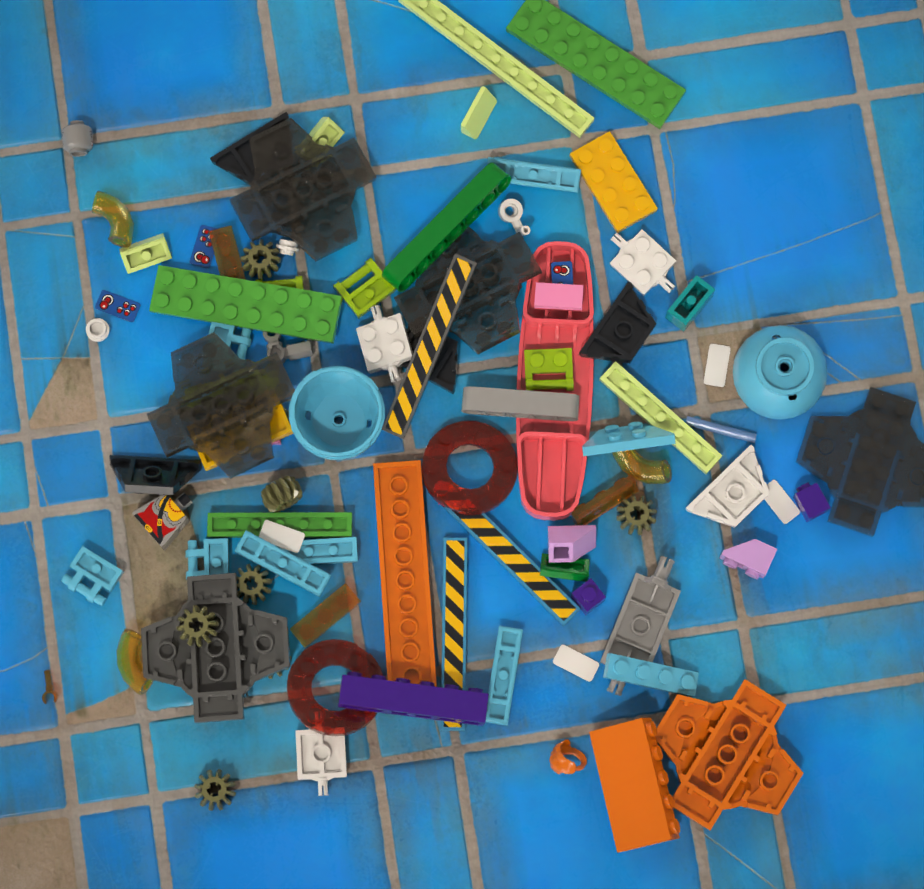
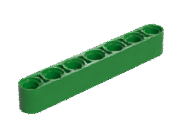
[382,162,511,292]

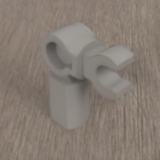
[263,332,313,366]

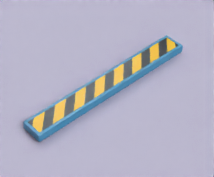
[428,474,581,627]
[441,537,468,731]

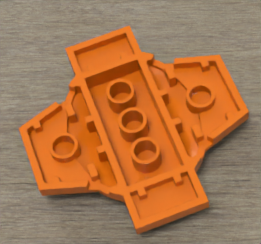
[656,679,803,831]

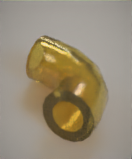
[92,191,134,247]
[612,449,672,484]
[116,629,154,695]

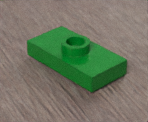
[540,553,590,582]

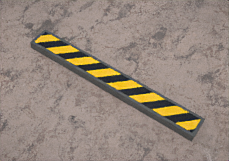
[381,254,478,439]

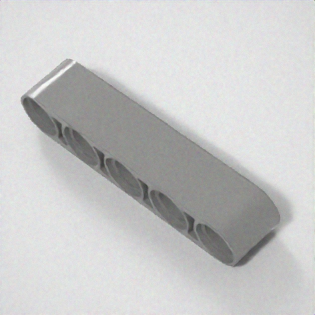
[461,386,580,421]

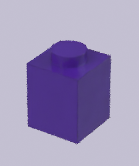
[793,482,831,522]
[571,578,606,615]

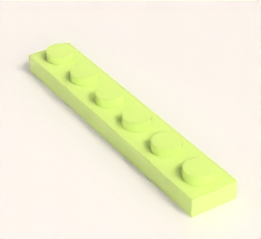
[599,361,722,474]

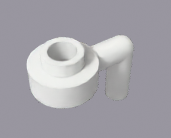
[498,199,531,236]

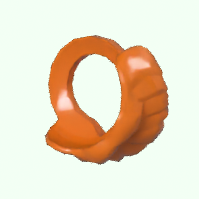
[549,739,587,774]

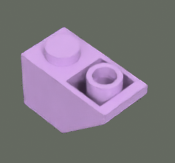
[548,525,596,563]
[719,539,777,579]

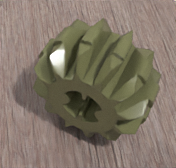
[241,239,281,279]
[261,476,303,513]
[616,494,657,536]
[237,564,272,605]
[176,605,219,647]
[194,769,236,811]

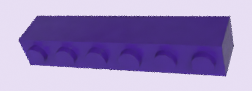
[338,672,489,726]

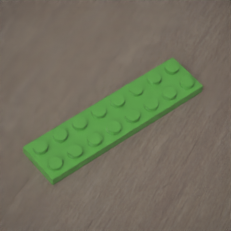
[506,0,686,129]
[149,265,343,344]

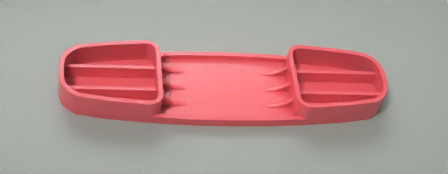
[516,241,594,521]

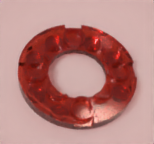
[422,421,518,515]
[287,639,383,736]

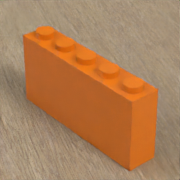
[589,717,680,853]

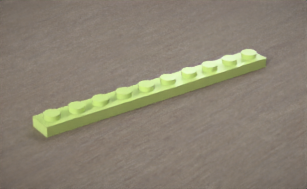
[398,0,595,138]

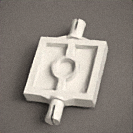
[610,230,676,296]
[356,305,413,383]
[295,712,347,796]

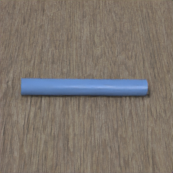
[686,416,757,443]

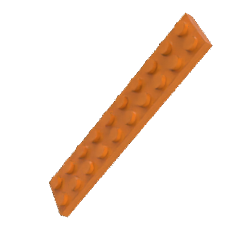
[373,460,437,687]

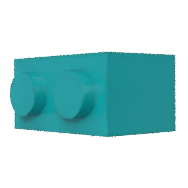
[665,275,715,332]

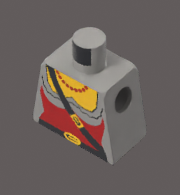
[132,492,193,551]

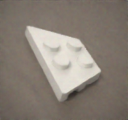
[685,445,770,528]

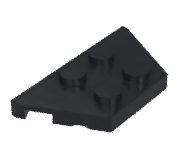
[210,112,293,187]
[579,282,656,364]
[400,320,459,394]
[109,455,202,495]

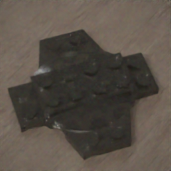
[230,118,377,261]
[394,227,542,354]
[147,332,295,479]
[796,387,924,537]

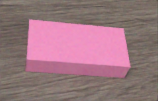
[534,282,584,311]

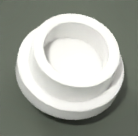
[276,239,299,256]
[86,318,110,342]

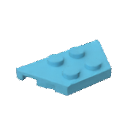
[582,422,676,456]

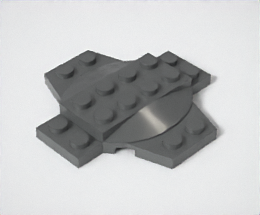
[141,573,290,723]

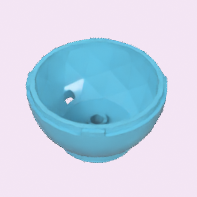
[733,325,827,419]
[289,366,385,460]

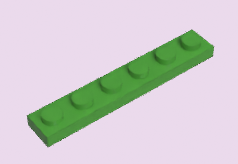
[207,512,352,538]

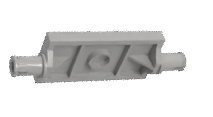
[600,556,681,696]

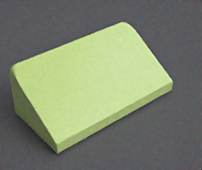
[461,86,497,139]
[295,117,345,168]
[119,233,172,274]

